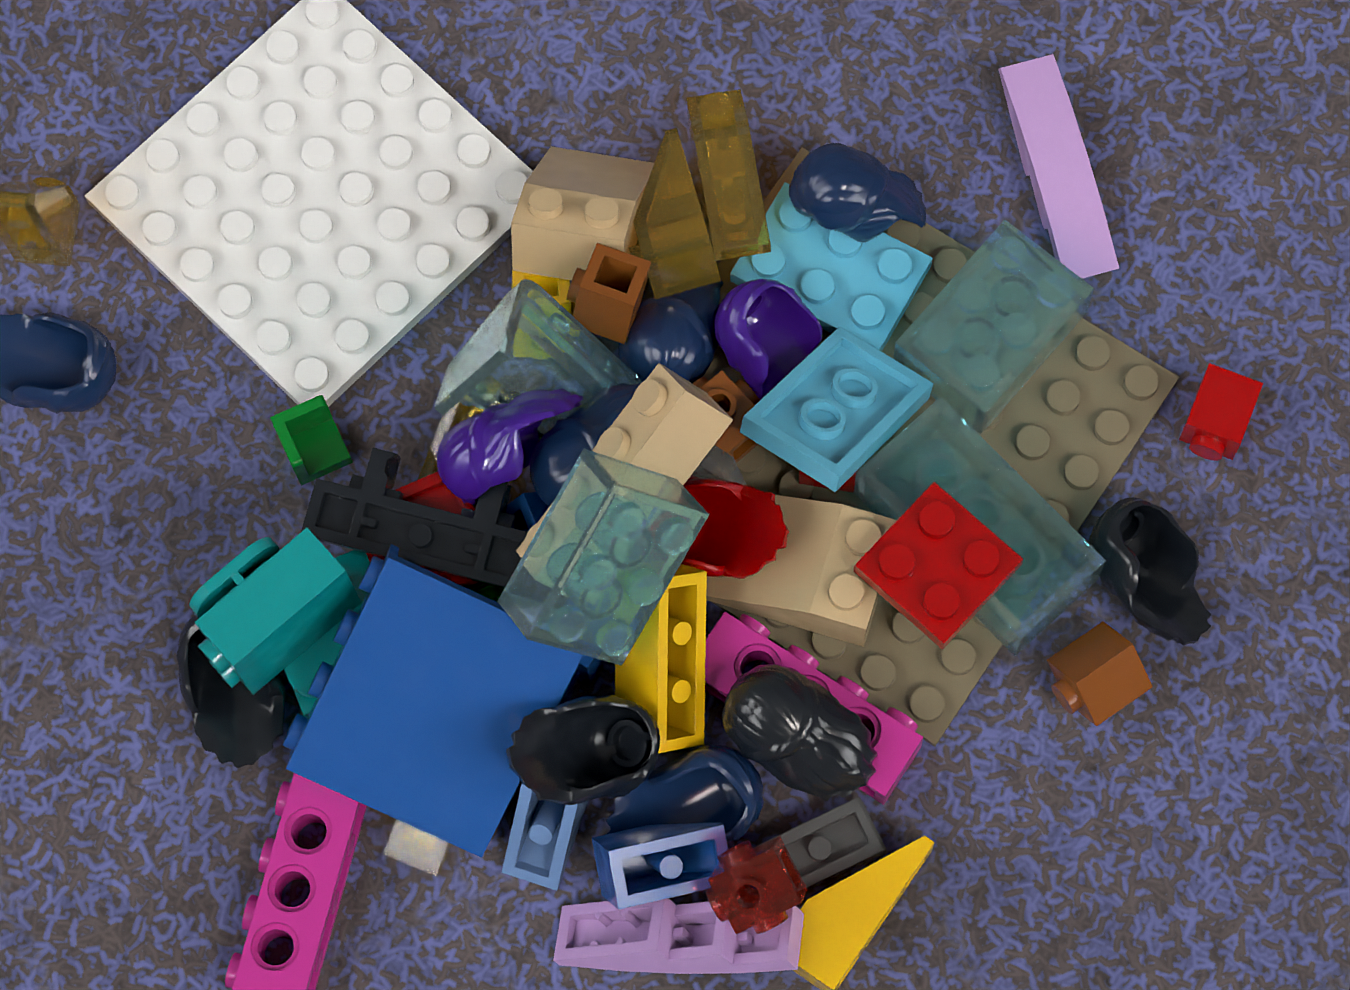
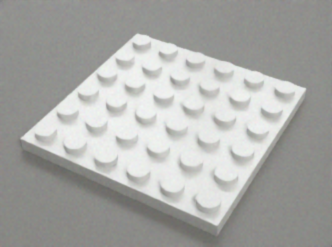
[85,0,533,407]

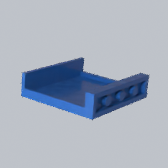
[282,544,586,858]

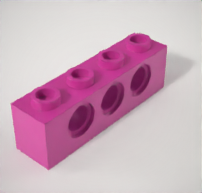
[705,612,923,805]
[225,773,367,990]

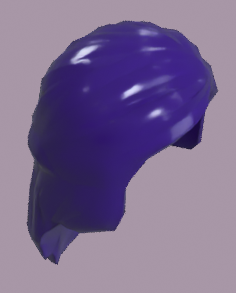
[714,278,822,400]
[437,388,584,505]

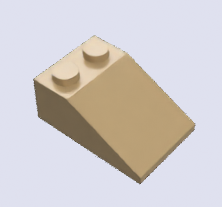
[511,146,658,280]
[706,495,897,647]

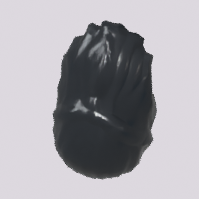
[1088,497,1211,646]
[176,615,286,768]
[722,664,878,801]
[506,695,660,805]

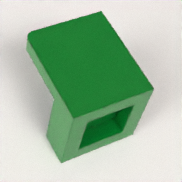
[270,395,353,486]

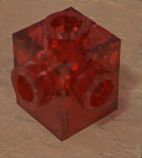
[706,836,808,934]

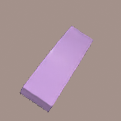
[998,54,1119,283]
[553,898,804,974]

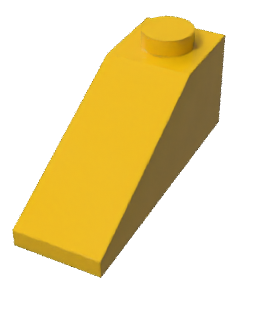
[793,836,935,990]

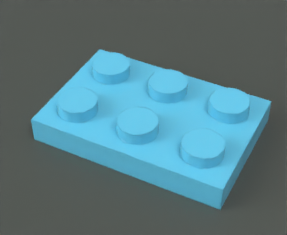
[730,182,933,352]
[740,326,934,492]

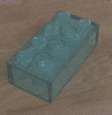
[854,396,1106,656]

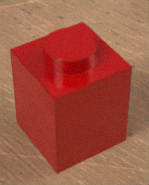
[1179,363,1263,461]

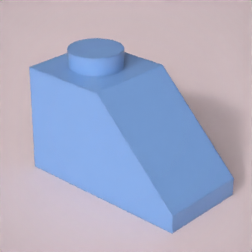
[501,784,588,891]

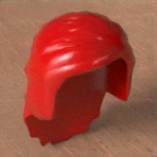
[640,475,789,579]

